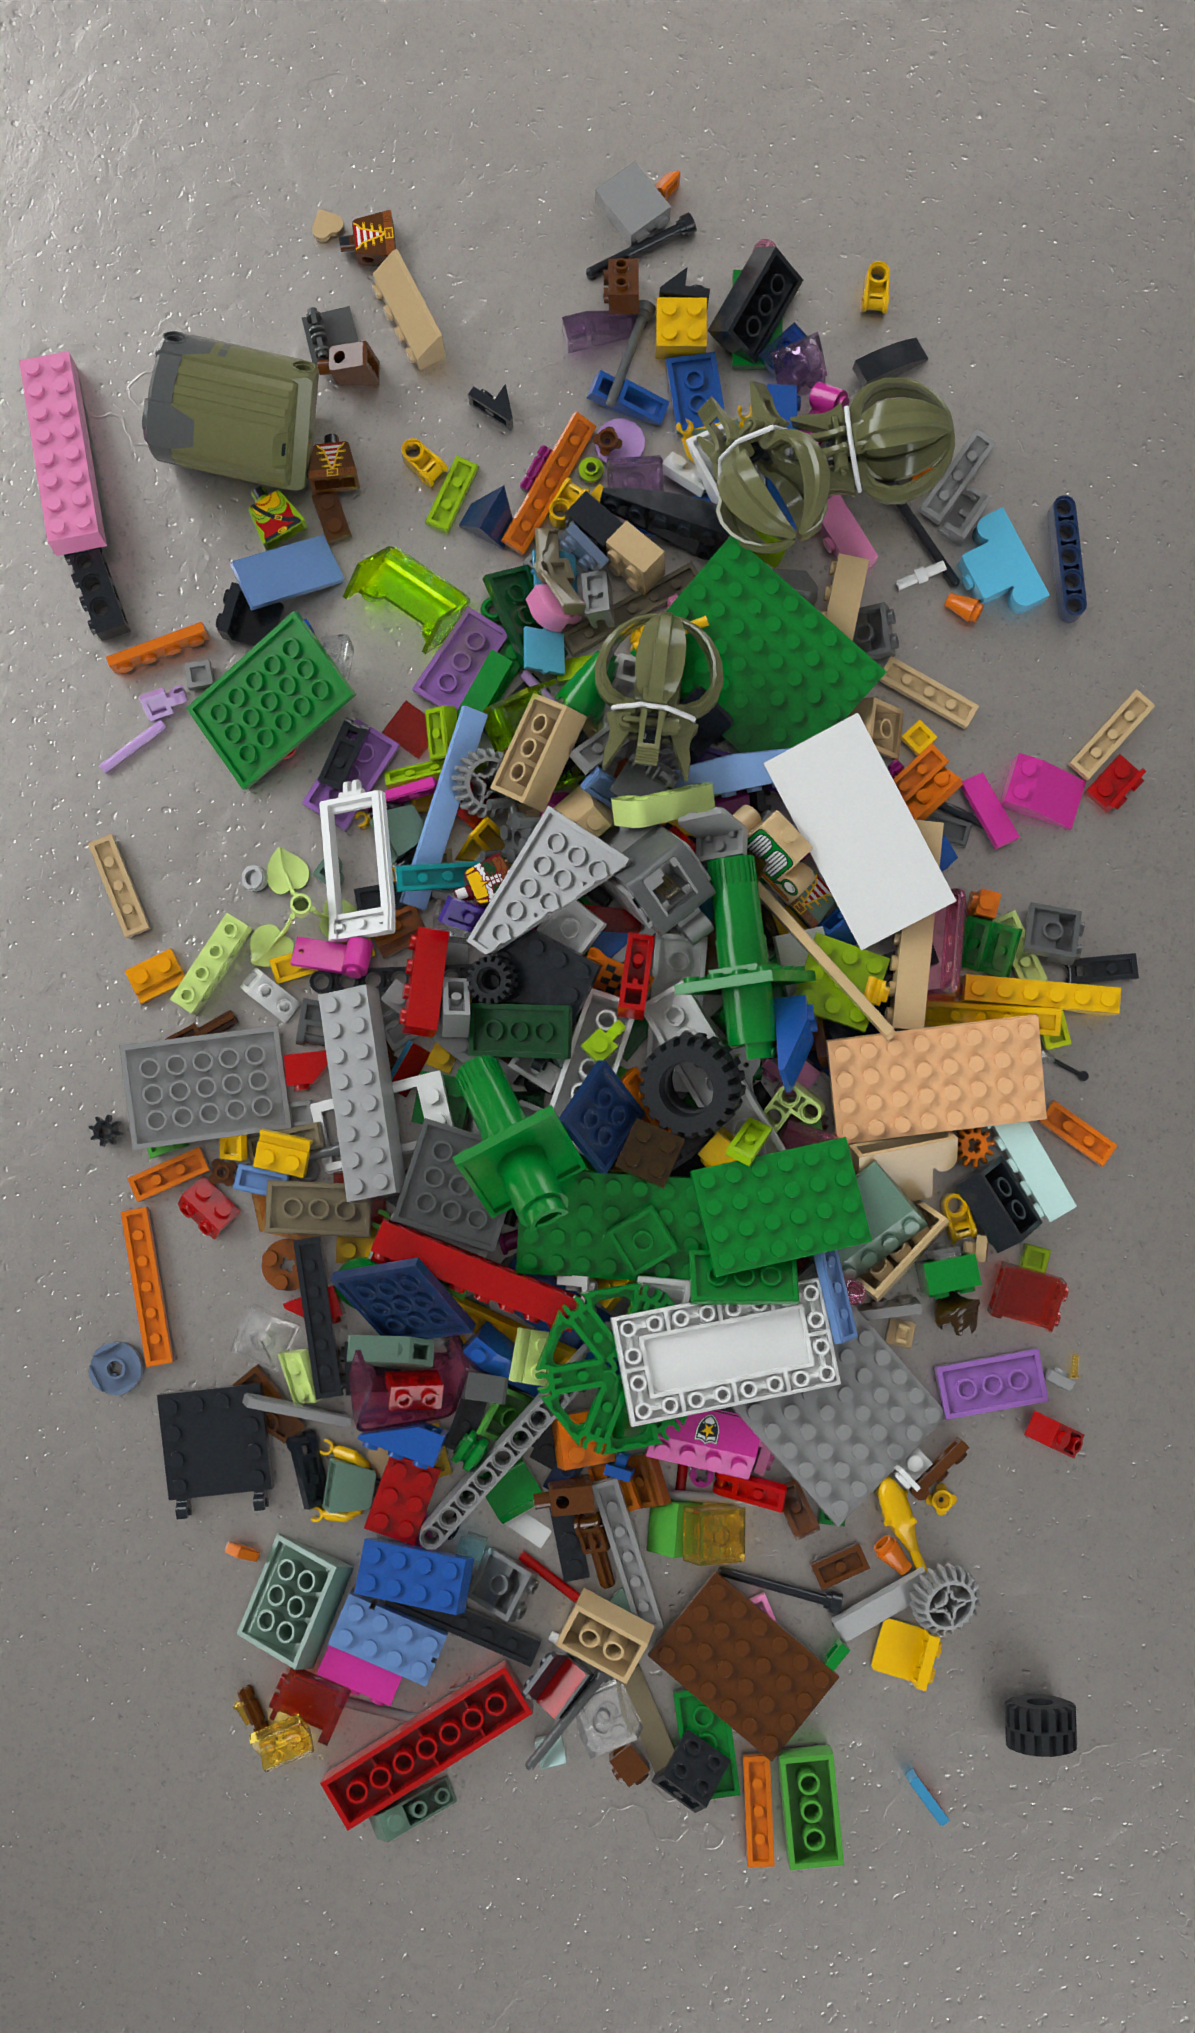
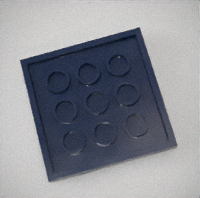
[330,1257,476,1339]

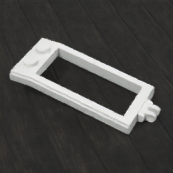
[319,780,395,943]
[310,1070,455,1175]

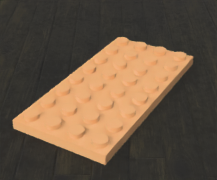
[826,1014,1047,1144]

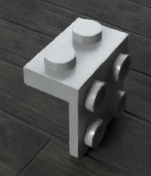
[678,807,748,866]

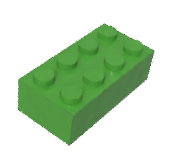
[777,1745,844,1870]

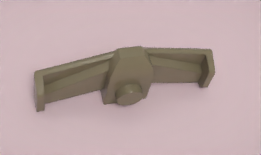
[534,528,586,615]

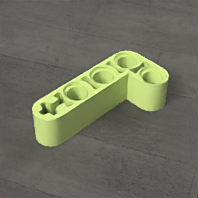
[611,782,715,828]
[764,1081,826,1133]

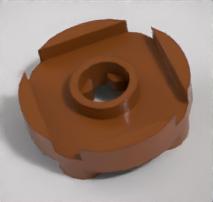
[262,1238,300,1291]

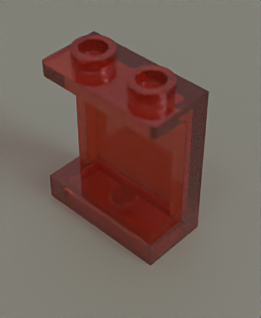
[987,1261,1069,1333]
[269,1668,351,1746]

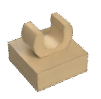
[963,1235,989,1262]
[884,1317,916,1349]

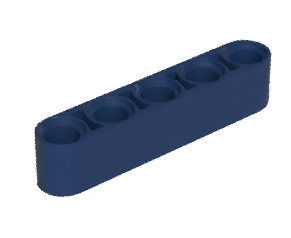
[1047,495,1087,623]

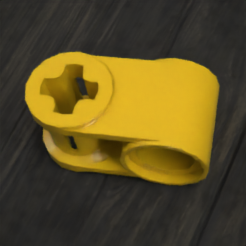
[861,261,890,314]
[401,438,448,488]
[549,477,590,529]
[939,1193,978,1245]

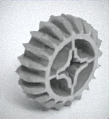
[451,748,510,818]
[909,1562,982,1636]

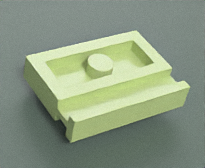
[509,1327,549,1386]
[278,1349,322,1403]

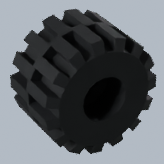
[1005,1694,1077,1757]

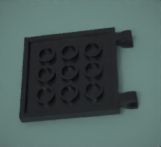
[471,928,603,1072]
[157,1382,274,1520]

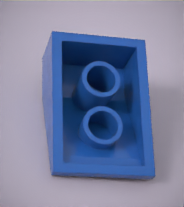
[774,995,818,1093]

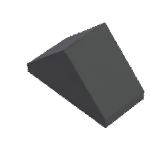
[460,1372,509,1405]

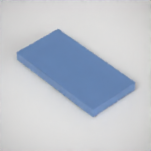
[230,534,345,611]

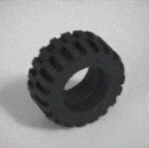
[639,1032,746,1138]

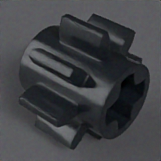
[89,1114,123,1147]

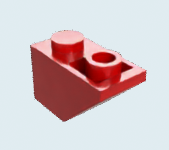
[1024,1411,1085,1458]

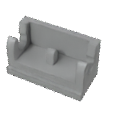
[937,486,992,546]
[581,569,615,628]

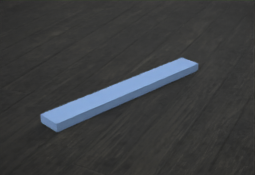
[400,706,488,911]

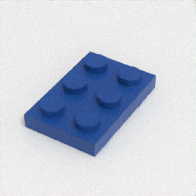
[666,352,725,434]

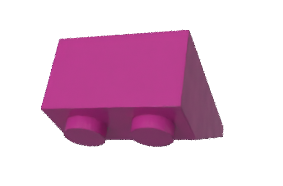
[1000,753,1086,830]

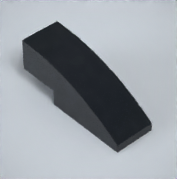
[852,337,928,388]

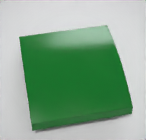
[955,915,1023,978]

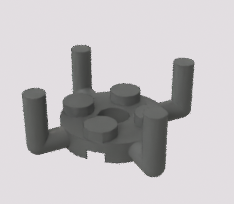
[480,798,541,864]

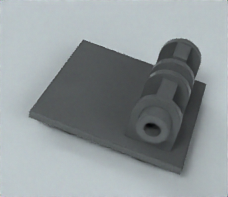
[301,306,359,364]
[609,747,681,796]

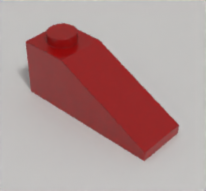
[617,932,655,1020]

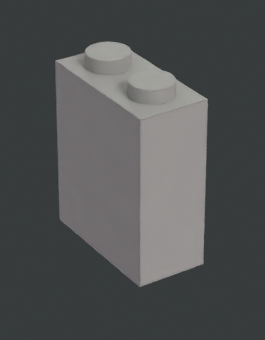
[595,161,671,247]

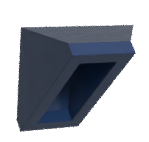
[459,485,513,550]

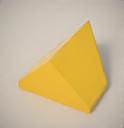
[455,816,505,862]

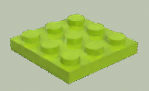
[794,932,890,1033]

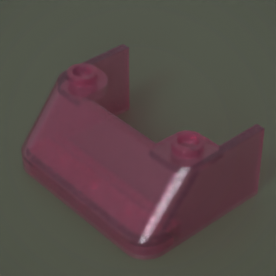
[349,1335,470,1432]

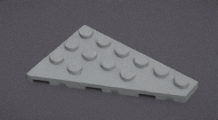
[467,806,633,956]

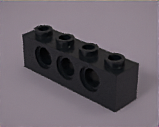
[64,547,131,641]

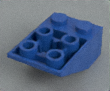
[357,1422,449,1469]

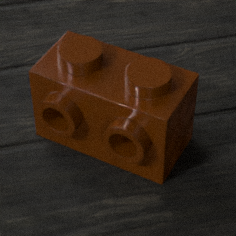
[604,258,639,315]

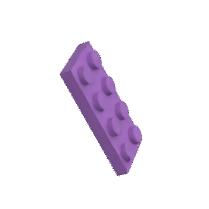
[412,606,508,710]
[302,718,400,831]
[934,1348,1049,1420]

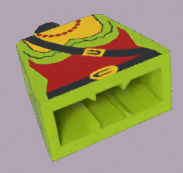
[248,486,308,551]

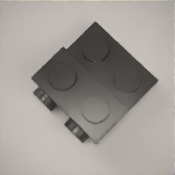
[853,602,899,660]
[1022,902,1085,966]
[468,1547,540,1622]

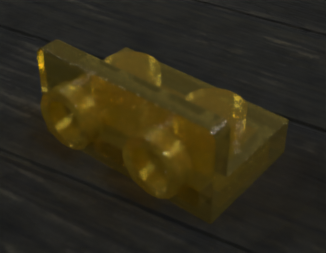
[249,1714,314,1772]

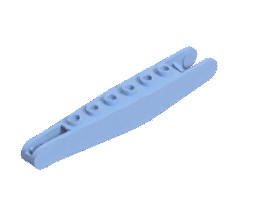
[673,748,791,798]

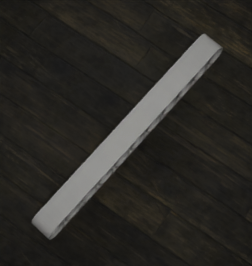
[419,1322,613,1550]

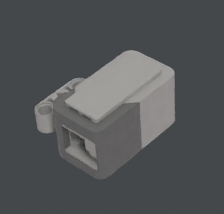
[599,824,716,946]

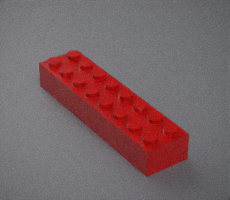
[370,1217,582,1334]
[320,1659,534,1831]

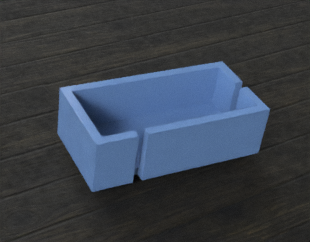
[328,1588,448,1687]

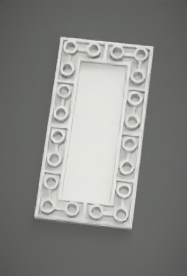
[763,713,956,950]
[610,1277,841,1427]

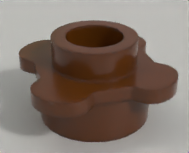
[593,427,622,456]
[209,1159,237,1186]

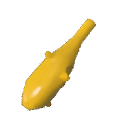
[874,1476,928,1572]

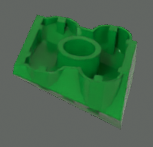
[479,1456,544,1524]

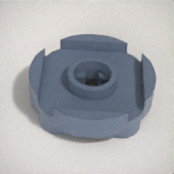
[89,1342,144,1395]

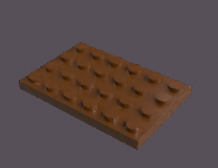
[648,1570,839,1762]

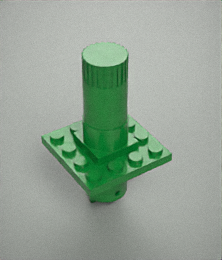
[674,855,816,1060]
[452,1055,587,1233]

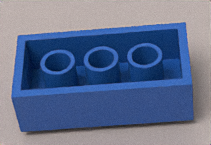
[354,1537,474,1615]

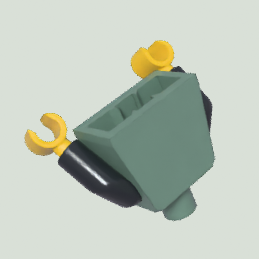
[355,801,428,882]

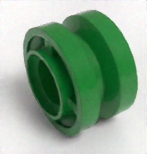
[451,1429,490,1473]

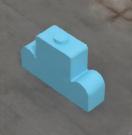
[957,507,1050,613]

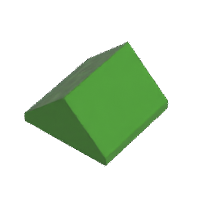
[476,1385,534,1441]
[646,1501,703,1558]

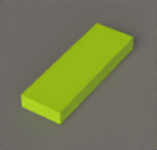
[425,455,479,534]

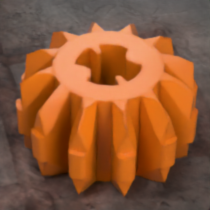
[956,1127,995,1168]

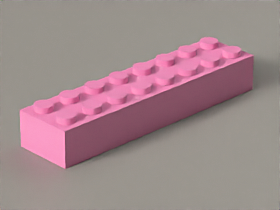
[19,351,107,556]

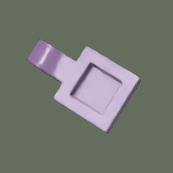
[139,685,188,721]

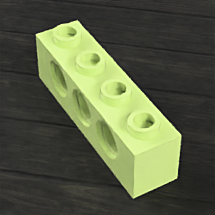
[170,913,254,1016]

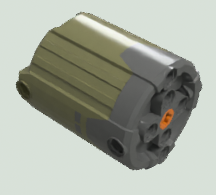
[142,331,319,491]

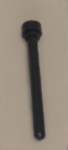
[586,212,697,278]
[889,481,960,587]
[717,1566,843,1615]

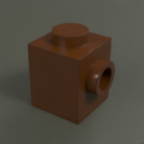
[609,1737,650,1788]

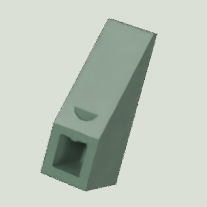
[347,1335,435,1371]
[369,1776,457,1842]

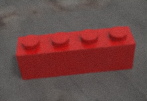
[399,927,449,1038]

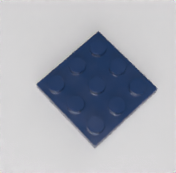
[559,1060,646,1174]

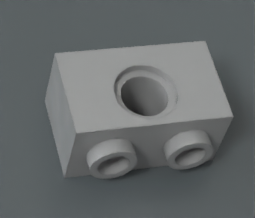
[441,977,470,1037]

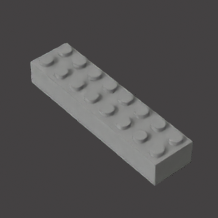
[318,984,406,1203]

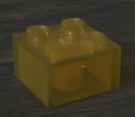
[683,1504,746,1566]

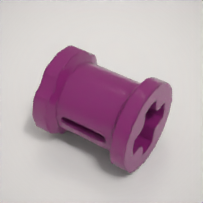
[689,1467,714,1488]

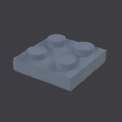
[558,523,609,572]

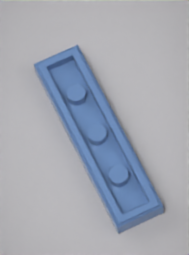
[813,1250,858,1344]

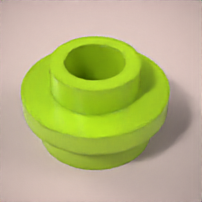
[579,457,604,482]

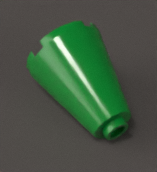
[555,650,619,724]

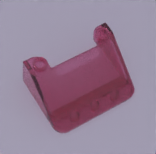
[927,888,968,1001]

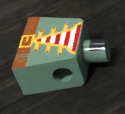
[778,871,836,929]

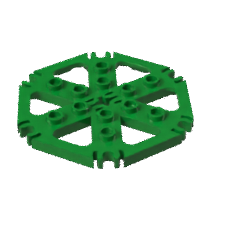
[535,1282,688,1455]

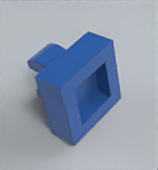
[603,1451,635,1482]

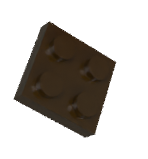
[615,1118,685,1189]

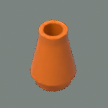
[944,592,984,623]
[874,1535,912,1575]

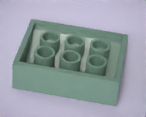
[838,1161,928,1286]
[236,1534,354,1670]

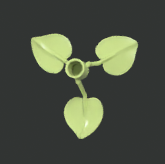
[250,847,357,967]

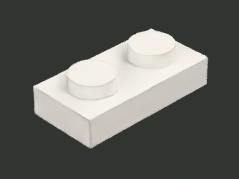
[659,452,706,497]

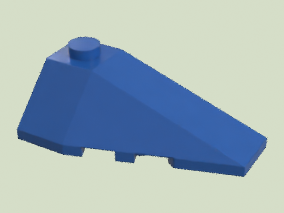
[456,1320,544,1397]

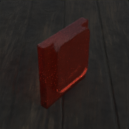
[382,700,429,760]

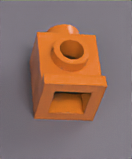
[964,888,1001,920]

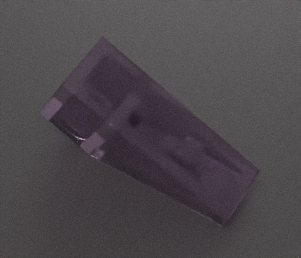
[562,311,636,354]

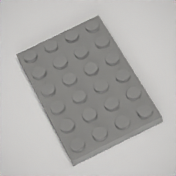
[119,1026,292,1150]

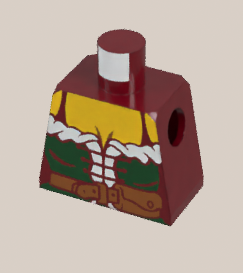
[453,852,509,908]

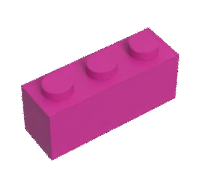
[317,1645,402,1706]

